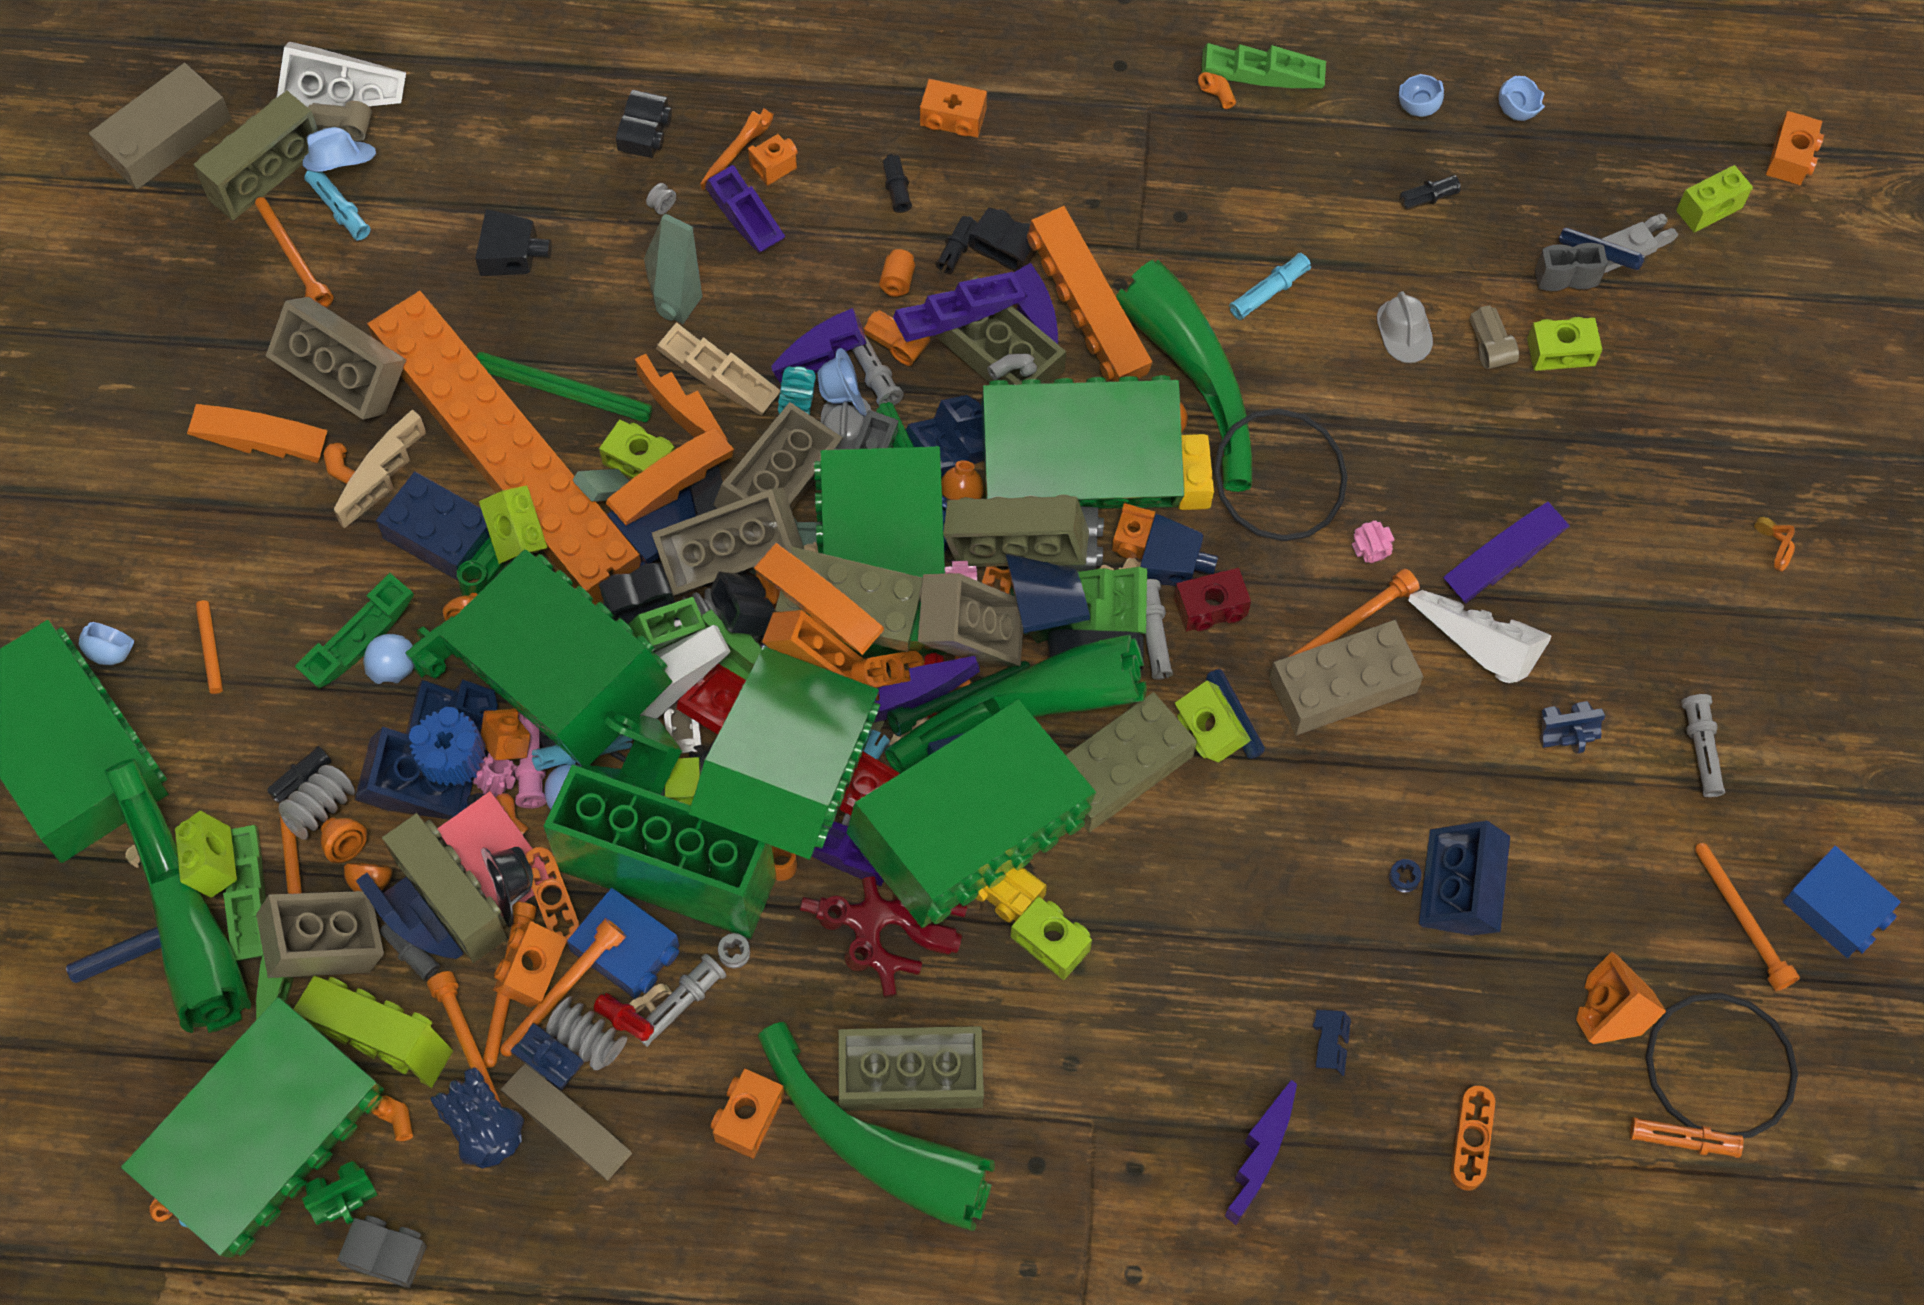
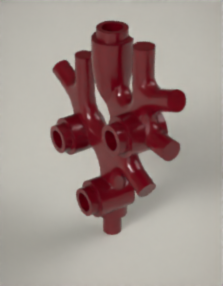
[799,876,967,998]

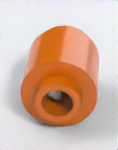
[879,249,915,297]

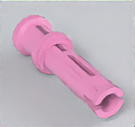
[515,712,546,808]

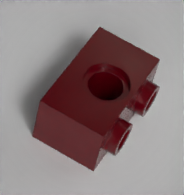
[1174,568,1251,632]

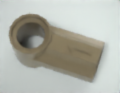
[308,101,372,141]
[1469,305,1519,369]

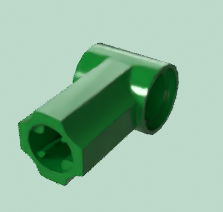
[457,536,507,596]

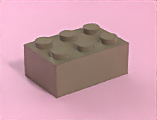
[256,891,384,978]

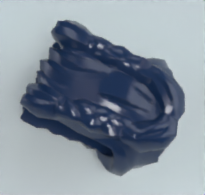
[431,1067,524,1169]

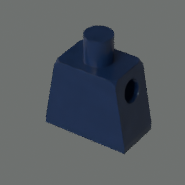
[1140,514,1219,586]

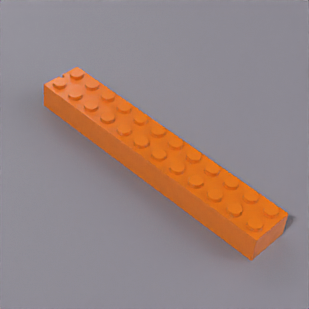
[367,291,641,605]

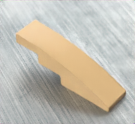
[656,322,780,416]
[334,409,426,528]

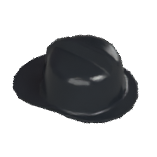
[481,847,533,927]

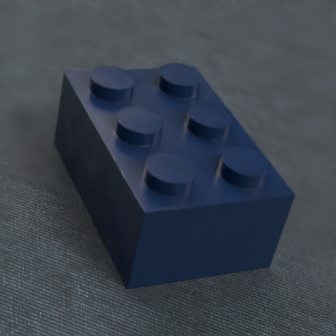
[376,471,490,581]

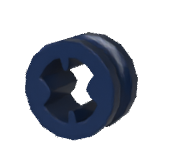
[1389,859,1422,893]

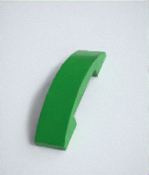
[295,573,414,689]

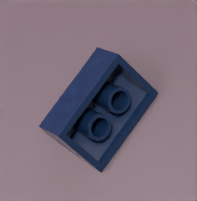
[1419,820,1510,936]

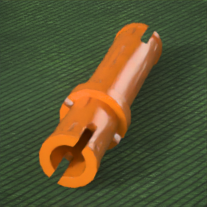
[1630,1117,1743,1158]

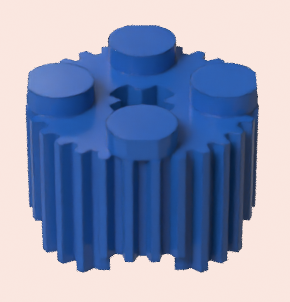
[409,707,486,786]

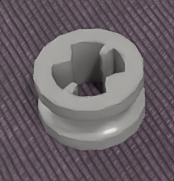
[646,183,676,214]
[718,933,750,969]

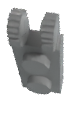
[1602,213,1678,273]

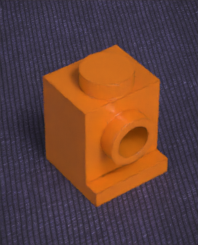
[748,134,798,186]
[1112,503,1155,559]
[481,709,530,760]

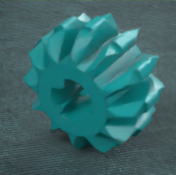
[778,366,816,415]

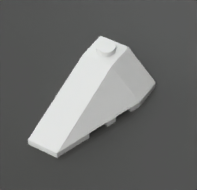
[277,42,406,107]
[1408,590,1551,683]
[628,625,731,729]

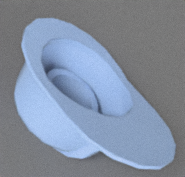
[303,127,376,172]
[818,348,867,416]

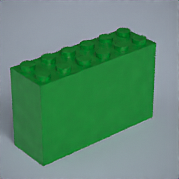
[981,375,1184,510]
[814,446,947,658]
[438,549,673,766]
[0,620,169,864]
[689,646,881,860]
[846,699,1096,928]
[543,764,777,939]
[121,997,384,1258]

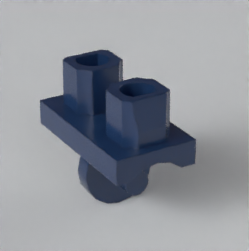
[1540,701,1605,754]
[511,1023,584,1091]

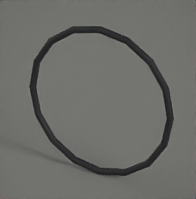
[1214,408,1348,541]
[1646,993,1798,1138]

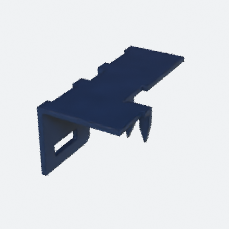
[1313,1010,1351,1076]

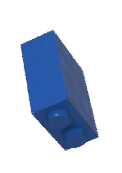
[1783,846,1901,959]
[567,888,680,999]

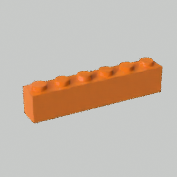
[1027,206,1152,382]

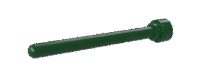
[887,661,1031,736]

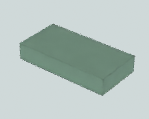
[573,469,629,501]

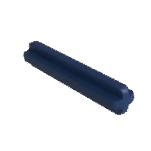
[1559,228,1645,270]
[1206,669,1265,759]
[66,927,161,983]

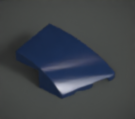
[906,395,983,476]
[607,486,696,564]
[1006,554,1090,633]
[406,679,498,760]
[356,873,464,959]

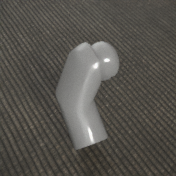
[987,354,1037,380]

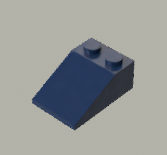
[354,727,474,820]

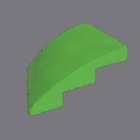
[1072,567,1147,634]

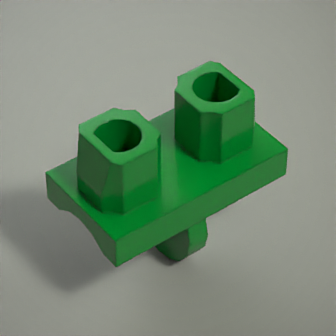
[405,616,459,679]
[302,1161,378,1225]

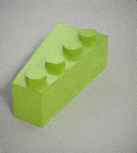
[294,975,453,1088]

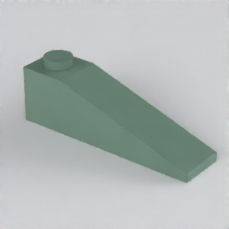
[644,214,702,324]

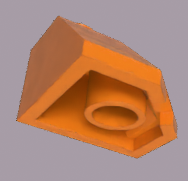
[1576,952,1666,1044]

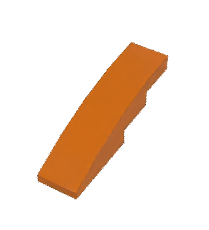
[635,354,728,442]
[187,404,327,463]
[606,428,734,525]
[754,543,885,655]

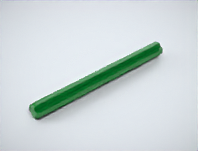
[476,352,652,422]

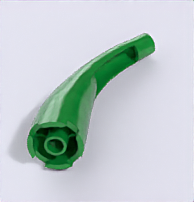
[1116,259,1252,492]
[885,635,1147,774]
[104,758,251,1033]
[758,1022,995,1231]

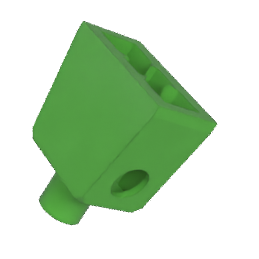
[628,597,706,653]

